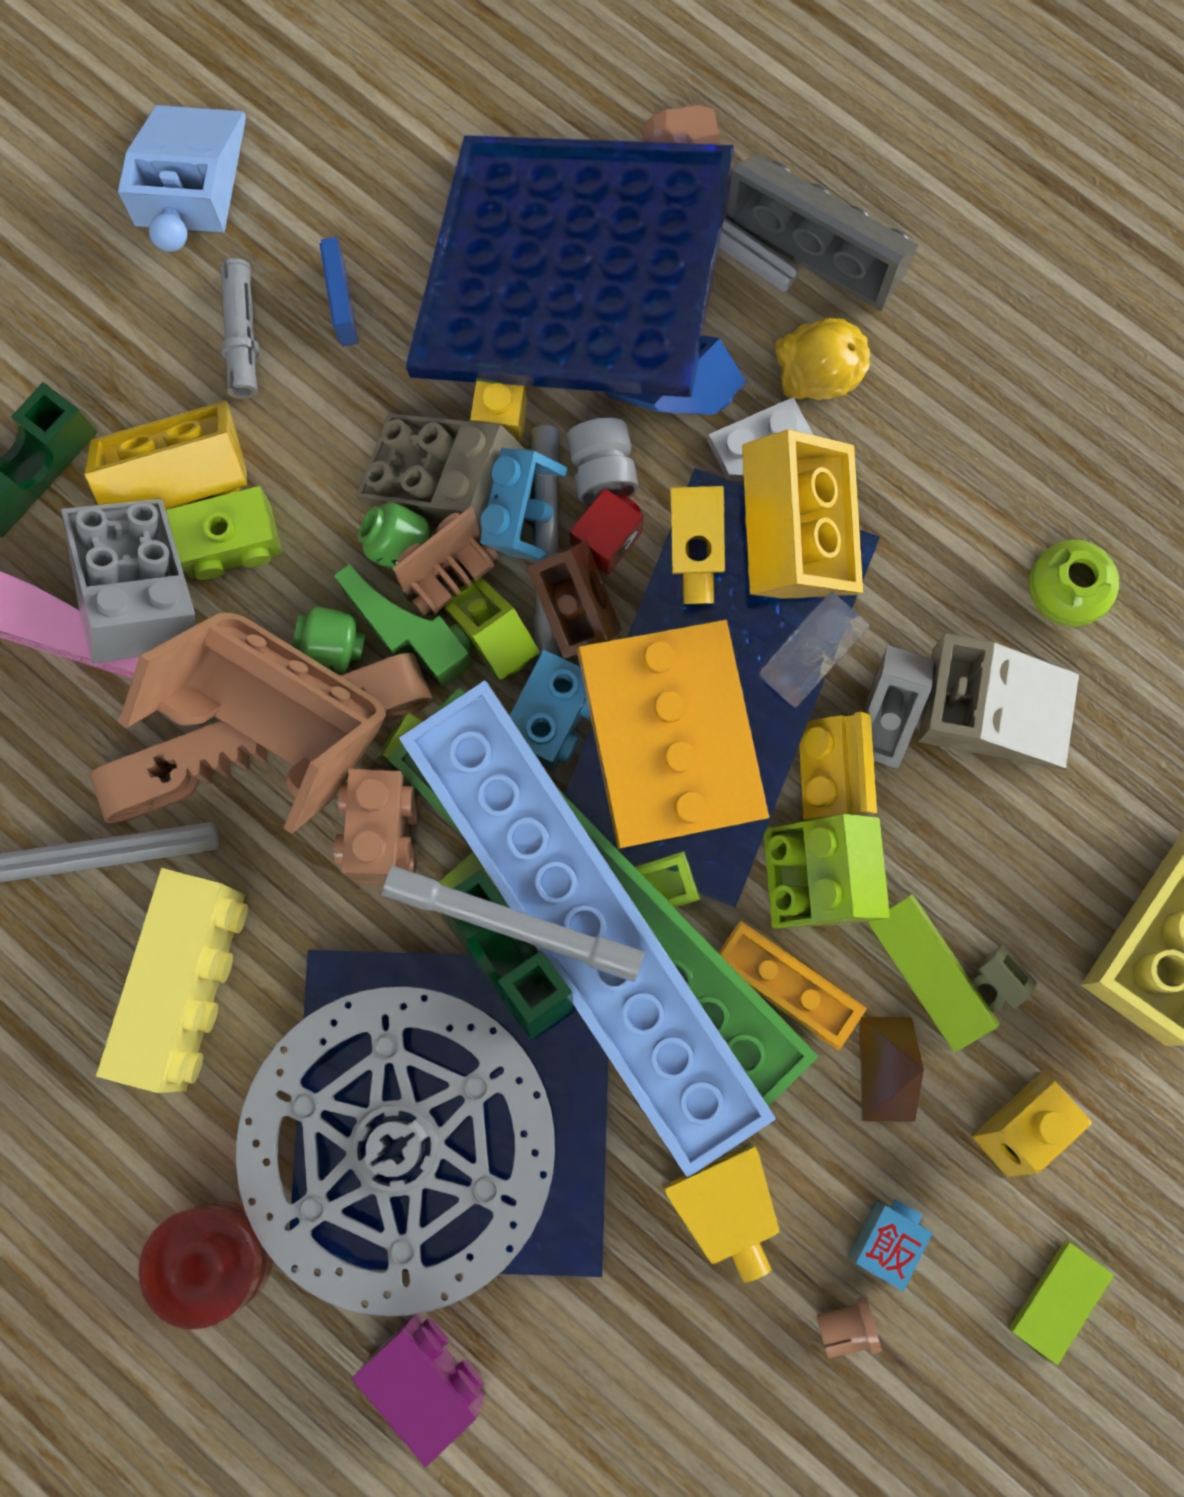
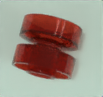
[138,1201,273,1330]

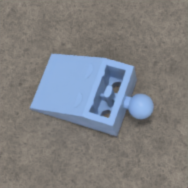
[118,105,246,252]

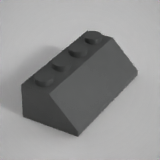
[726,154,918,311]

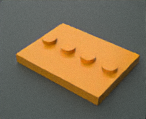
[577,620,769,849]

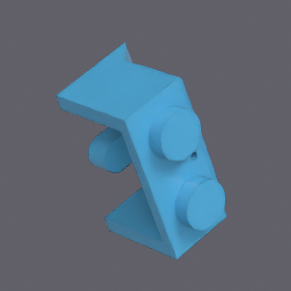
[480,448,567,560]

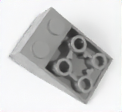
[61,498,196,664]

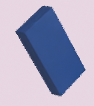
[319,237,358,346]

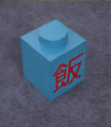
[848,1199,933,1292]

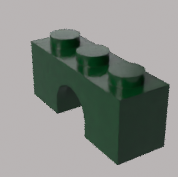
[0,382,98,538]
[442,870,573,1040]

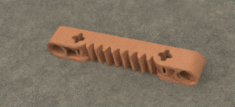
[90,653,433,823]

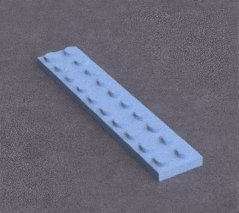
[399,680,776,1178]

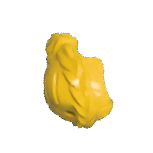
[775,318,870,400]

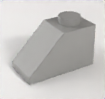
[863,645,934,769]

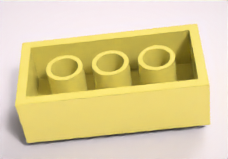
[1081,830,1184,1046]
[96,868,248,1093]

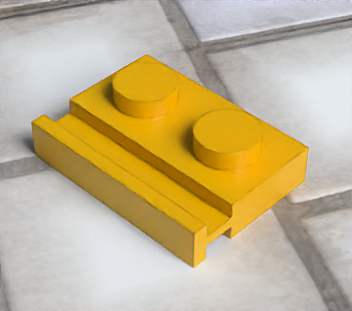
[798,712,877,821]

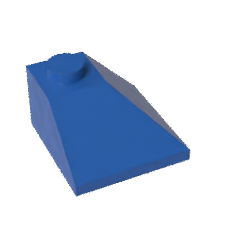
[604,327,746,415]

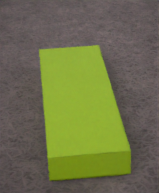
[868,894,1000,1053]

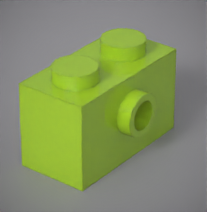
[166,486,283,580]

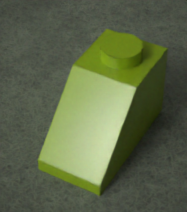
[443,577,540,680]

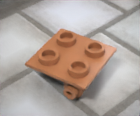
[393,506,499,617]

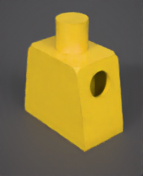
[671,486,725,604]
[971,1072,1092,1177]
[662,1144,779,1283]

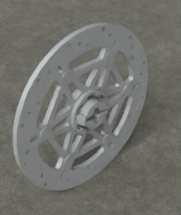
[236,987,555,1316]

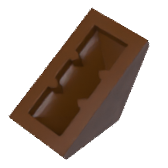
[859,1017,924,1122]

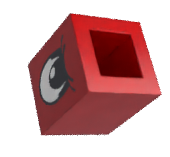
[569,488,644,575]

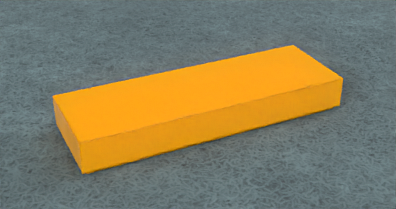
[718,920,867,1051]

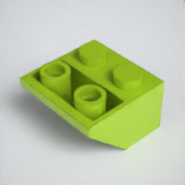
[763,814,890,929]

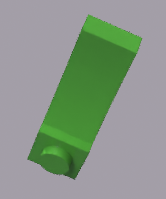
[334,564,473,688]

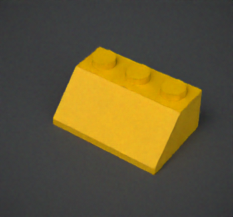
[85,400,247,509]
[742,429,863,599]

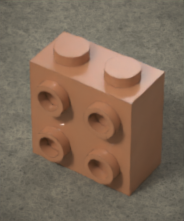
[334,769,421,886]

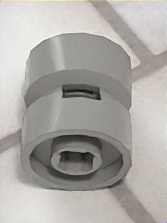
[567,418,639,505]

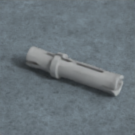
[220,258,259,399]

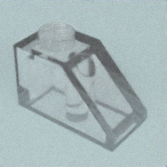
[758,591,871,709]

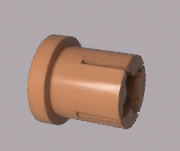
[817,1296,882,1359]

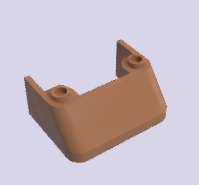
[118,613,386,833]

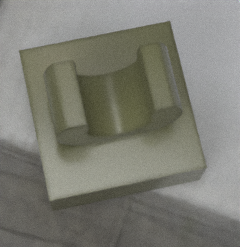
[971,943,1037,1012]

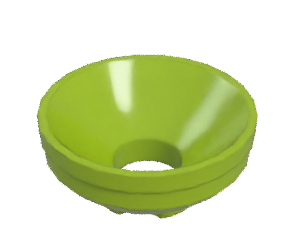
[1028,539,1119,627]

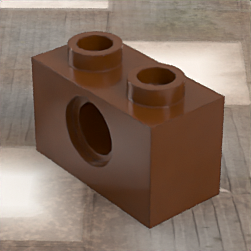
[526,540,622,659]

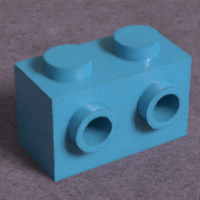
[510,649,591,772]

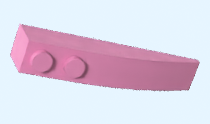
[0,571,139,679]

